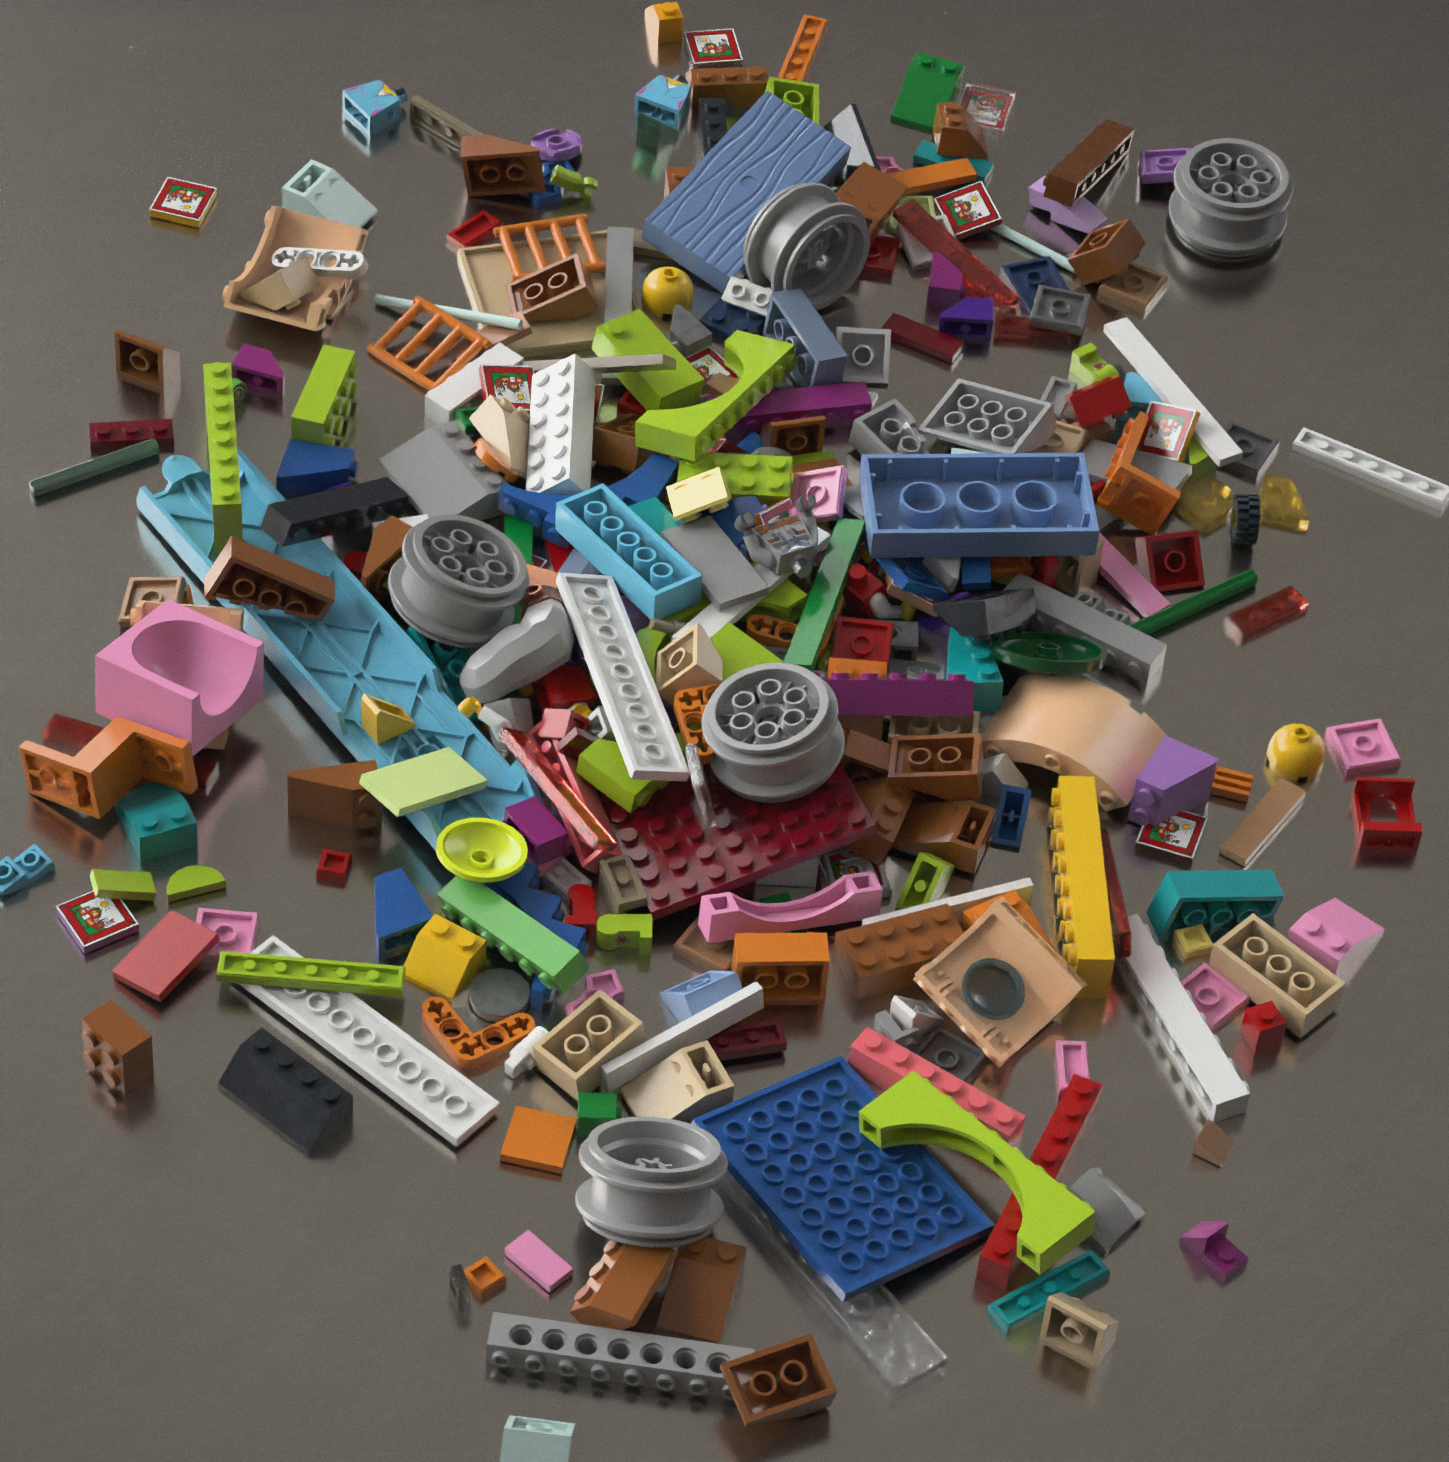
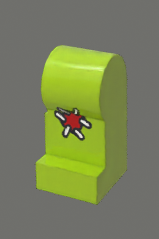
[1069,342,1119,386]
[595,914,652,955]

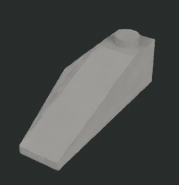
[848,398,930,455]

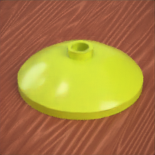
[436,818,528,883]

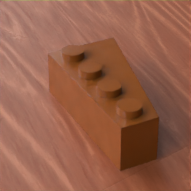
[204,536,335,621]
[840,729,950,803]

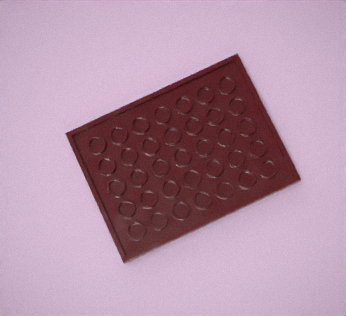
[598,760,877,920]

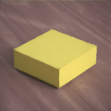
[1173,924,1213,959]

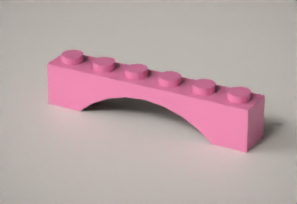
[698,871,883,943]

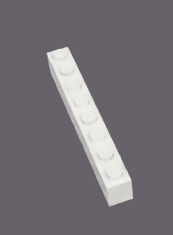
[1111,914,1251,1123]

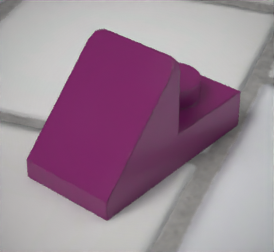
[1179,1221,1249,1282]

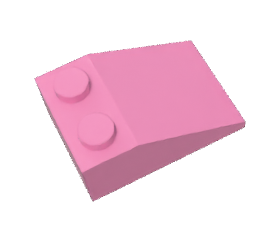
[1287,898,1384,978]

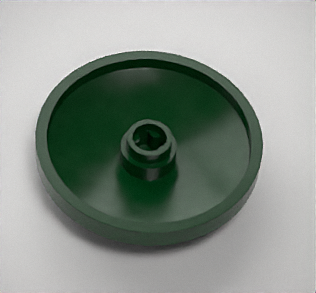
[991,631,1107,676]

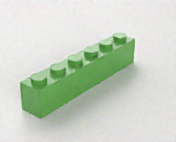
[437,876,590,994]

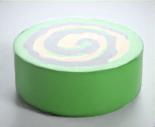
[232,378,247,406]

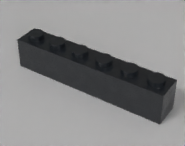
[260,477,409,547]

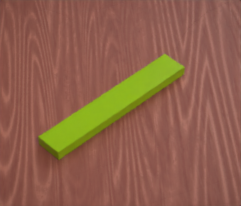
[216,951,406,997]

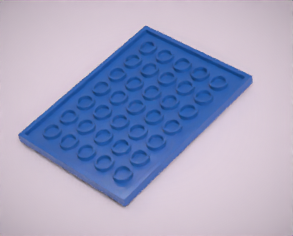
[691,1056,995,1302]

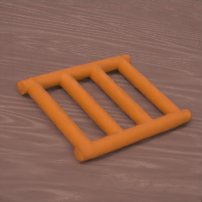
[493,214,606,282]
[366,296,492,391]

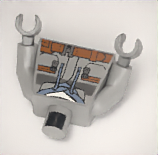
[734,494,818,578]

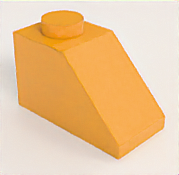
[645,2,684,44]

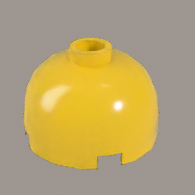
[641,267,694,318]
[1266,723,1326,781]

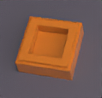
[461,1256,507,1300]

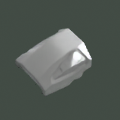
[1069,1167,1146,1255]

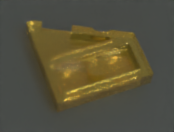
[1259,473,1309,529]

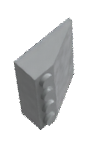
[917,378,1057,453]
[378,421,509,521]

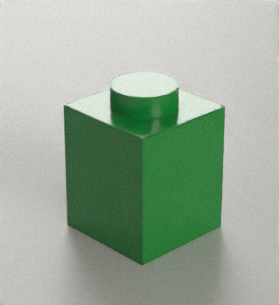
[577,1092,622,1137]

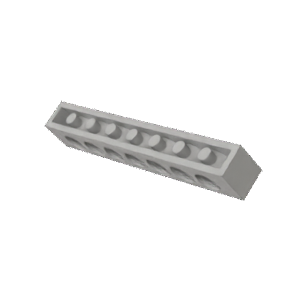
[486,1312,755,1400]

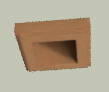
[1192,1119,1234,1166]

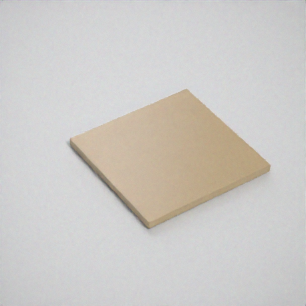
[457,230,641,358]

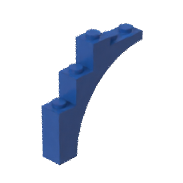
[497,452,679,549]
[483,862,589,1012]

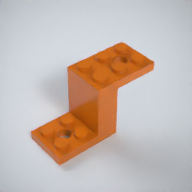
[19,716,198,819]

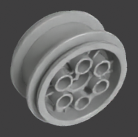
[1168,138,1293,258]
[743,183,870,311]
[388,514,529,648]
[702,663,845,803]
[575,1117,728,1247]

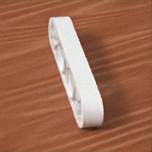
[271,247,369,279]

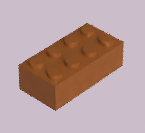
[833,903,964,1001]

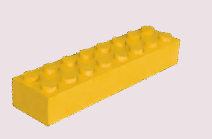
[1048,776,1115,999]

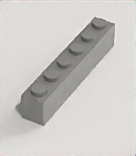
[1004,572,1167,684]

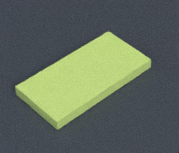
[359,747,488,817]

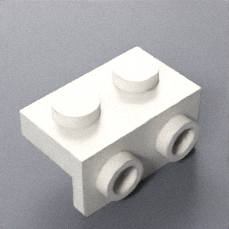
[722,276,772,317]

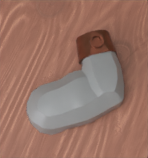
[459,583,574,704]

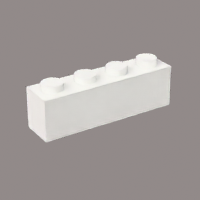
[425,342,524,424]

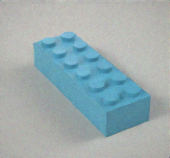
[555,483,702,620]

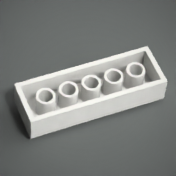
[526,353,596,494]

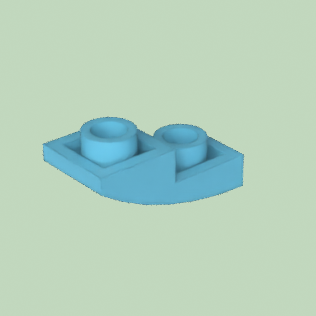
[0,843,55,895]

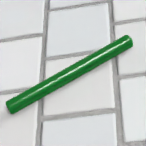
[1128,569,1259,635]

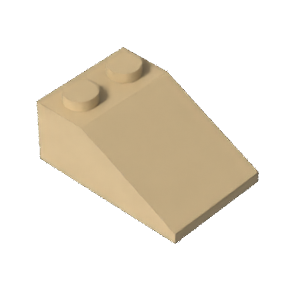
[469,394,531,479]

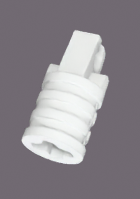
[504,1026,549,1079]

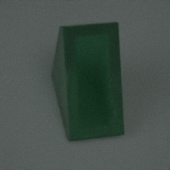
[636,113,680,155]

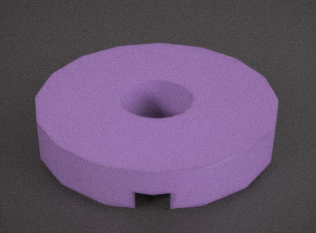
[531,129,582,161]

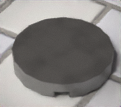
[468,968,530,1022]

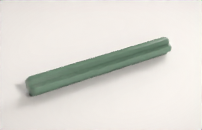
[29,439,159,497]

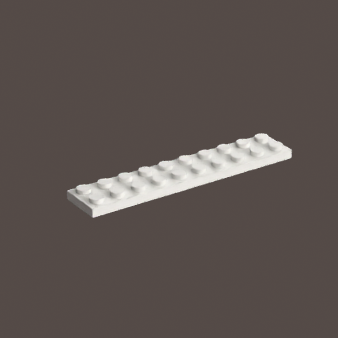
[555,573,690,781]
[238,935,500,1147]

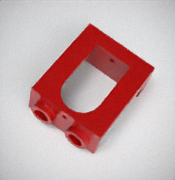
[1352,777,1423,851]

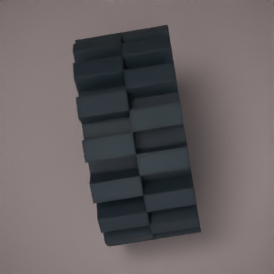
[1230,494,1261,545]

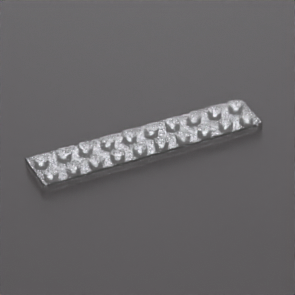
[713,1170,947,1395]

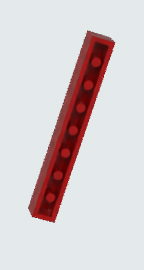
[976,1074,1103,1290]

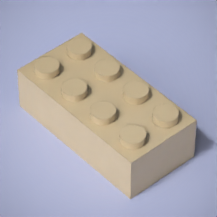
[1209,913,1346,1038]

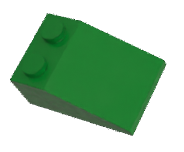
[890,52,965,131]

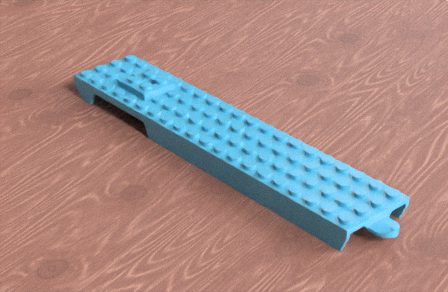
[136,447,543,850]

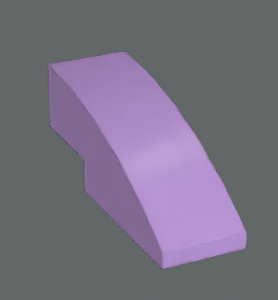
[1028,176,1108,234]

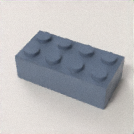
[762,288,848,388]

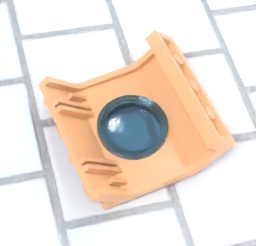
[913,897,1088,1068]

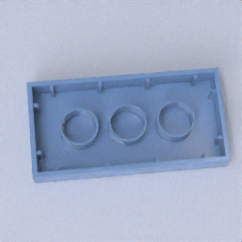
[642,90,851,293]
[859,453,1099,558]

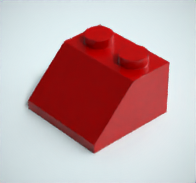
[1065,374,1132,430]
[1135,530,1205,592]

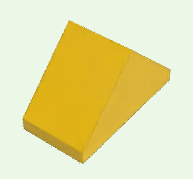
[361,693,416,745]

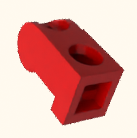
[565,884,596,942]

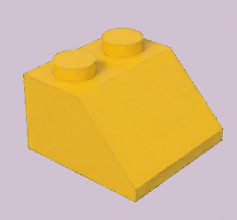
[404,914,487,1003]

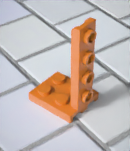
[1095,411,1181,535]

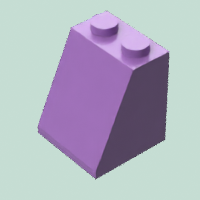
[1128,735,1219,826]

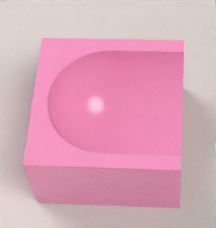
[95,599,264,756]

